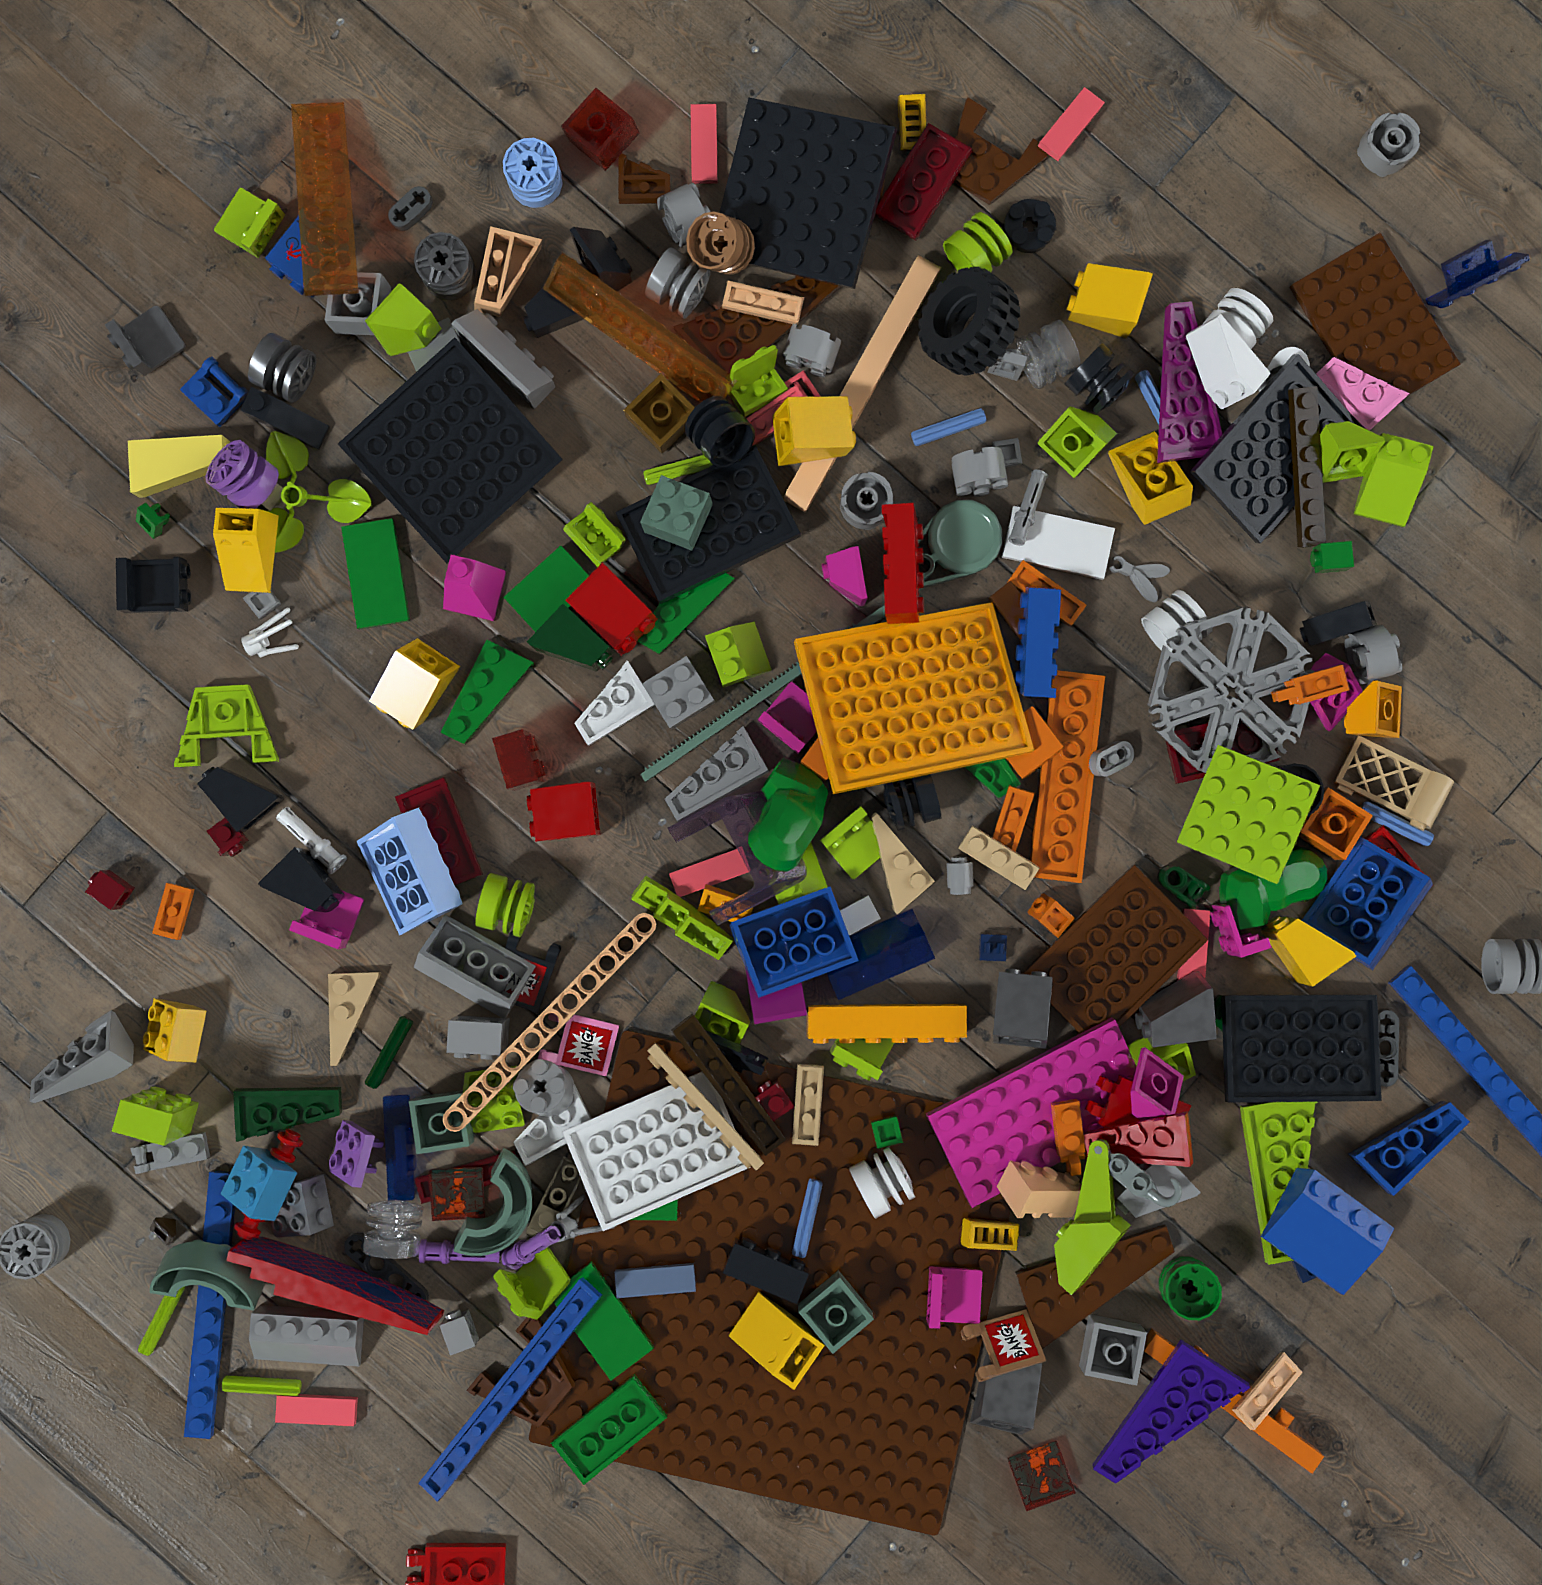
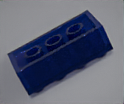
[827,909,936,1000]

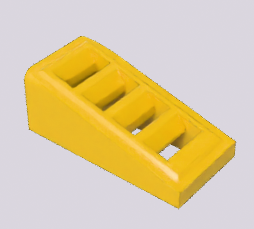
[898,94,926,150]
[961,1218,1020,1251]

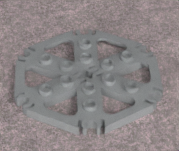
[1148,606,1315,773]

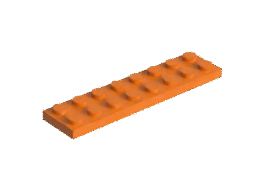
[1030,670,1105,883]

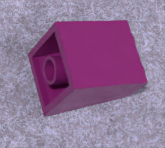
[745,967,807,1024]

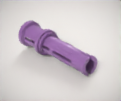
[501,1226,561,1271]
[419,1239,501,1264]

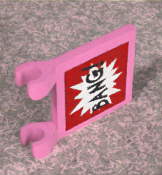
[538,1013,619,1076]

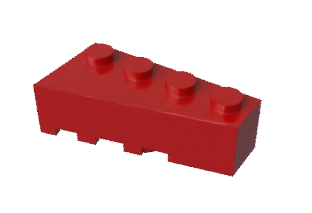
[882,503,924,624]

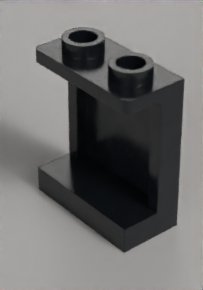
[116,556,191,613]

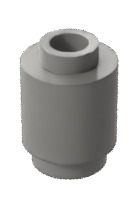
[946,856,974,895]

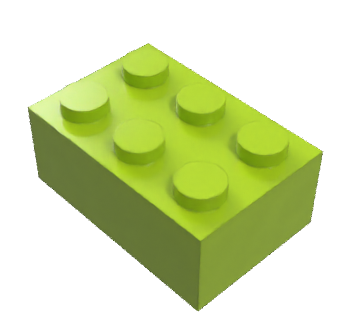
[112,1087,199,1146]

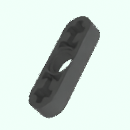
[1378,1009,1399,1087]

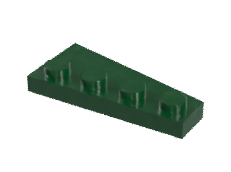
[233,1087,342,1142]

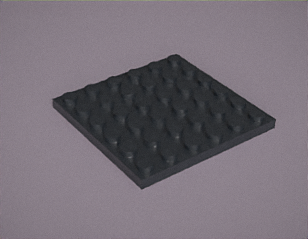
[719,97,897,289]
[338,337,563,564]

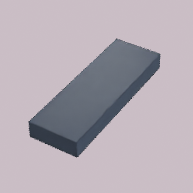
[614,1263,696,1298]

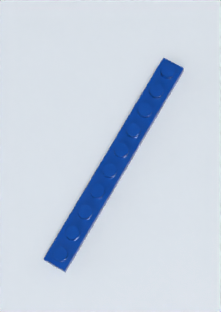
[1388,965,1542,1157]
[184,1170,235,1439]
[418,1277,602,1502]

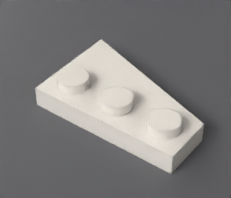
[574,660,655,746]
[513,1084,592,1166]

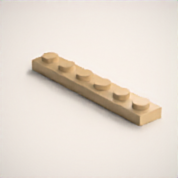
[647,1042,764,1170]

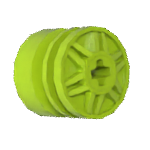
[943,212,1013,273]
[476,873,535,937]

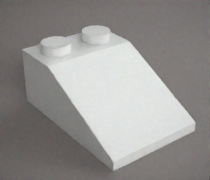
[1186,314,1271,410]

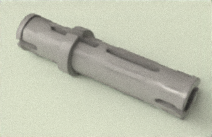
[1008,469,1048,546]

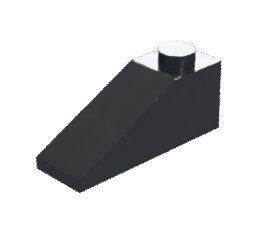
[241,387,330,450]

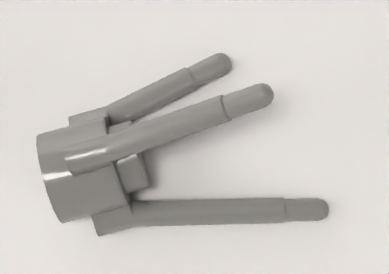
[551,1194,615,1242]

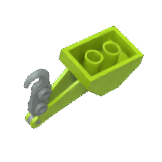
[1054,1139,1182,1295]

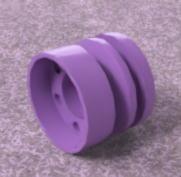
[205,440,279,509]

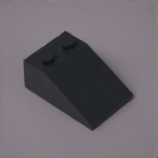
[570,227,632,299]

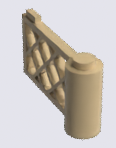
[1334,735,1454,831]

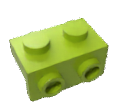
[563,502,626,567]

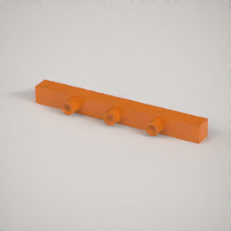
[1144,1328,1324,1474]

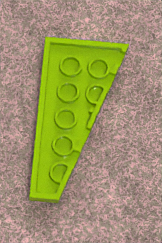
[1240,1102,1318,1265]

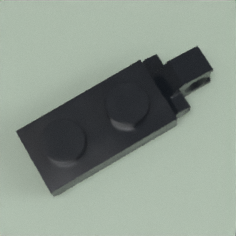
[705,1030,768,1075]

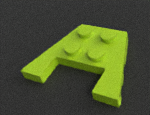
[174,685,279,768]

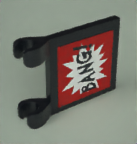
[496,931,561,1013]

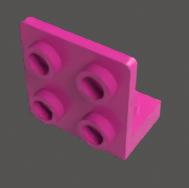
[758,682,817,754]
[289,890,364,949]
[1210,904,1272,958]
[926,1266,982,1329]

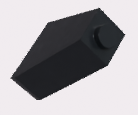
[523,260,594,338]
[1300,601,1377,646]
[197,767,284,832]
[258,847,345,913]

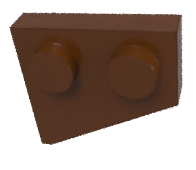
[618,154,671,204]

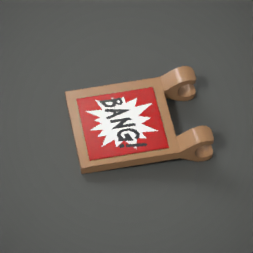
[960,1309,1046,1382]

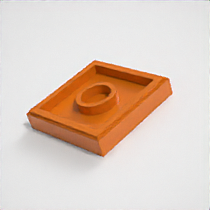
[1006,706,1065,779]

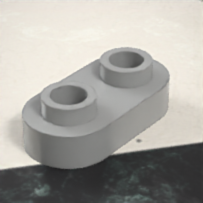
[1089,741,1134,777]

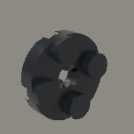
[1003,199,1056,253]

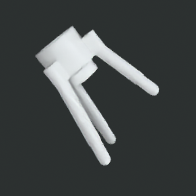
[241,608,299,658]

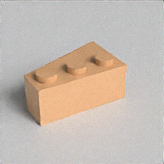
[474,226,542,317]
[997,1160,1082,1218]

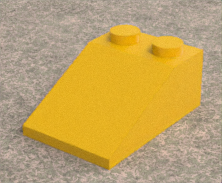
[1108,431,1193,525]

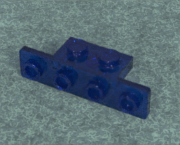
[1426,240,1530,308]
[383,1094,416,1202]

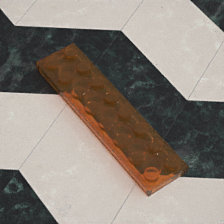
[291,102,359,296]
[543,252,737,403]

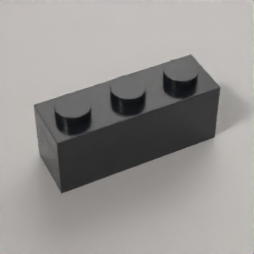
[723,1237,809,1304]

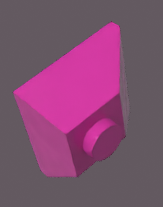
[821,546,867,606]
[443,555,506,621]
[1310,653,1363,732]
[1131,1047,1184,1120]

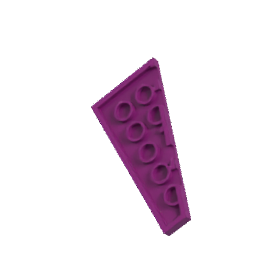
[1157,301,1222,463]

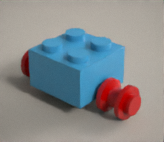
[221,1129,303,1240]

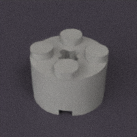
[1357,113,1420,177]
[657,183,710,247]
[782,324,842,377]
[951,447,1008,497]
[840,472,893,530]
[1344,625,1402,684]
[513,1059,574,1116]

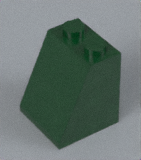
[527,604,614,671]

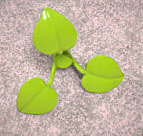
[266,431,372,553]

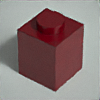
[85,870,135,910]

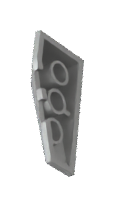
[30,1010,134,1103]

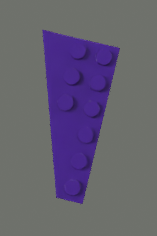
[1092,1340,1251,1484]

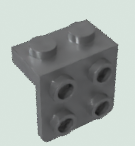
[105,306,186,376]
[271,1174,334,1238]

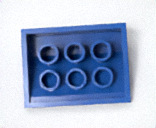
[1302,837,1433,971]
[730,886,859,998]
[1261,1168,1394,1295]

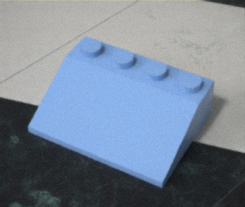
[357,808,463,936]

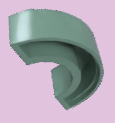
[453,1148,532,1256]
[150,1239,265,1311]

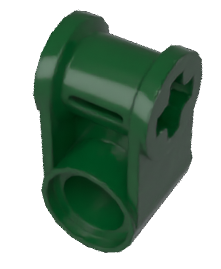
[1157,866,1211,910]

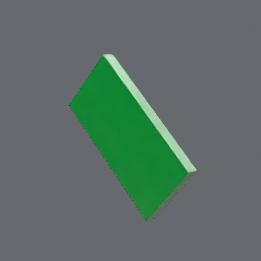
[341,518,410,630]
[553,1261,654,1381]
[551,1374,667,1485]

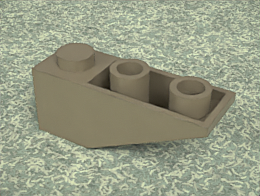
[526,1156,581,1237]

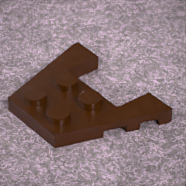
[953,97,1050,205]
[466,1317,575,1427]

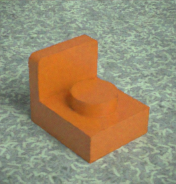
[1027,893,1075,938]

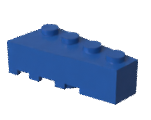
[1014,587,1061,698]
[1348,1101,1470,1196]

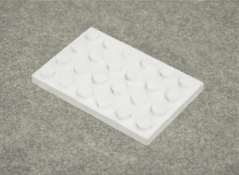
[562,1071,750,1231]

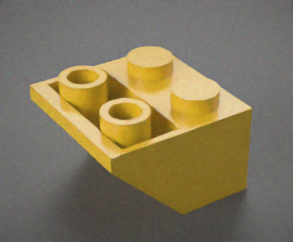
[143,998,207,1063]

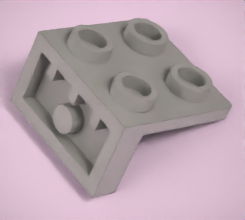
[987,349,1027,381]

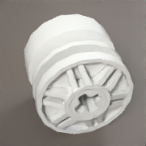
[1203,288,1273,349]
[1141,589,1212,652]
[849,1147,915,1219]

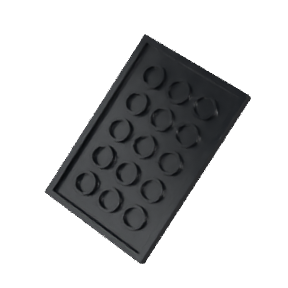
[1190,354,1362,543]
[615,445,801,605]
[1221,995,1382,1103]

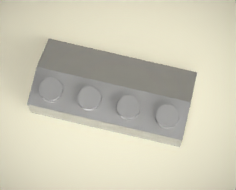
[451,309,555,409]
[414,915,536,1019]
[249,1305,364,1367]

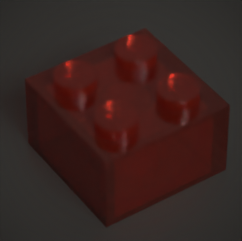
[561,88,640,171]
[492,729,546,791]

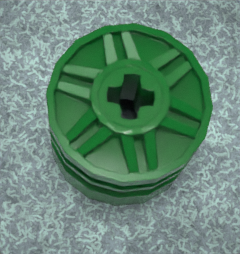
[1158,1256,1222,1321]

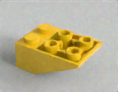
[213,508,279,593]
[728,1291,825,1390]

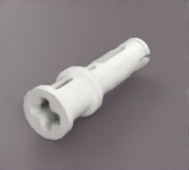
[276,807,347,874]

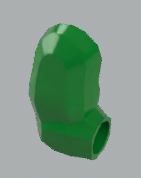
[748,757,828,871]
[1219,846,1327,930]

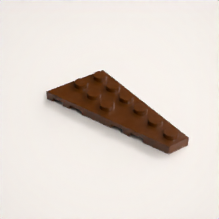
[673,276,841,387]
[1015,1225,1175,1349]

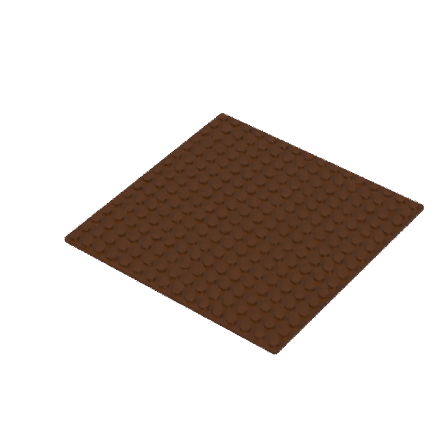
[529,1030,1011,1536]

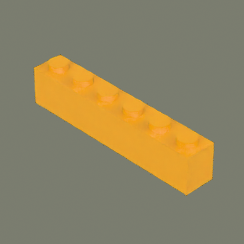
[807,1004,967,1044]

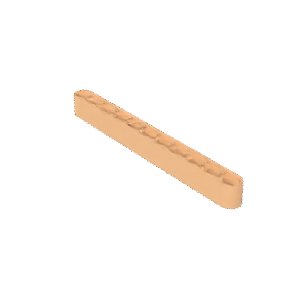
[783,255,941,513]
[443,913,656,1132]

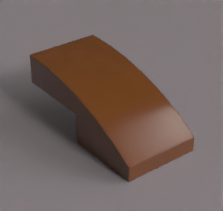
[989,581,1024,640]

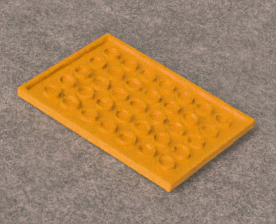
[794,602,1034,794]

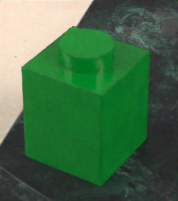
[1310,541,1354,573]

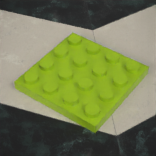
[1177,745,1321,884]

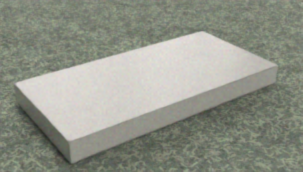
[1002,506,1115,580]

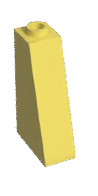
[128,435,230,498]

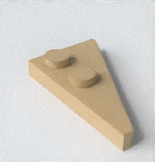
[872,813,935,915]
[328,972,381,1066]

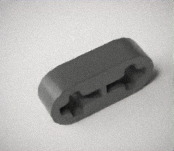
[388,186,433,231]

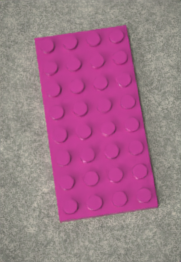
[926,1017,1137,1208]

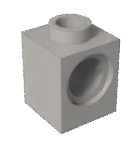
[439,1309,479,1356]

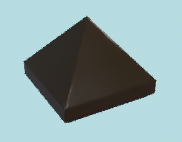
[150,1217,176,1246]

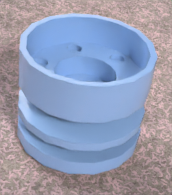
[503,138,562,208]

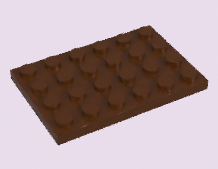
[1289,233,1460,396]
[1022,865,1208,1034]

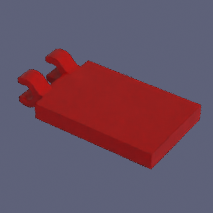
[1085,1075,1192,1127]
[405,1543,506,1585]

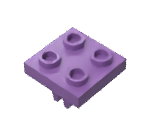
[329,1120,384,1188]

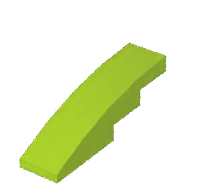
[631,876,733,960]

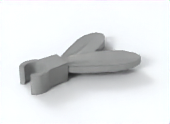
[1109,556,1170,603]

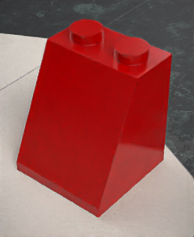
[565,562,658,656]
[527,782,601,842]

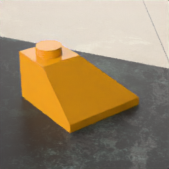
[1344,681,1402,738]

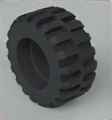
[918,267,1020,376]

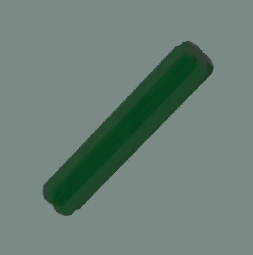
[365,1016,413,1089]

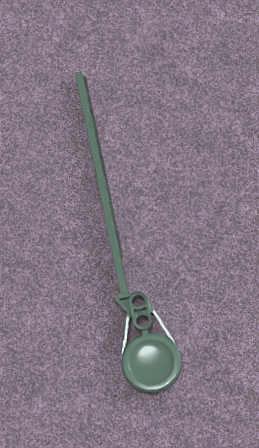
[640,500,1002,782]

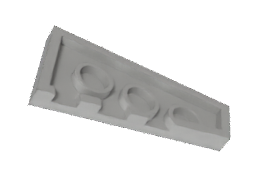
[665,726,769,823]

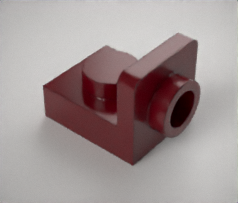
[207,818,249,857]
[755,1079,795,1121]

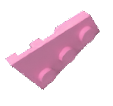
[1316,357,1410,431]

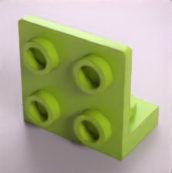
[214,188,285,258]
[820,806,880,879]
[463,1066,525,1133]

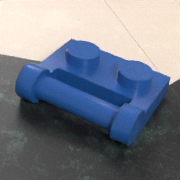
[180,356,249,427]

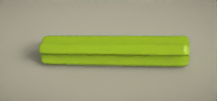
[643,455,713,485]
[138,1286,185,1356]
[222,1376,302,1396]

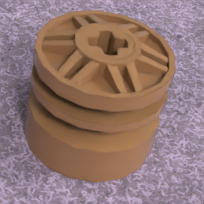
[686,211,755,275]

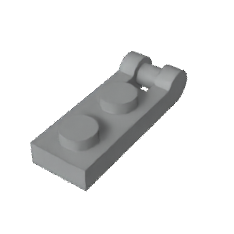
[131,1132,210,1174]

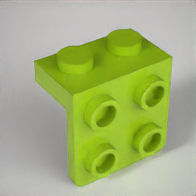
[728,345,788,417]
[830,1038,894,1081]
[493,1247,570,1320]

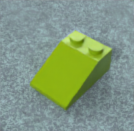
[1353,433,1434,527]

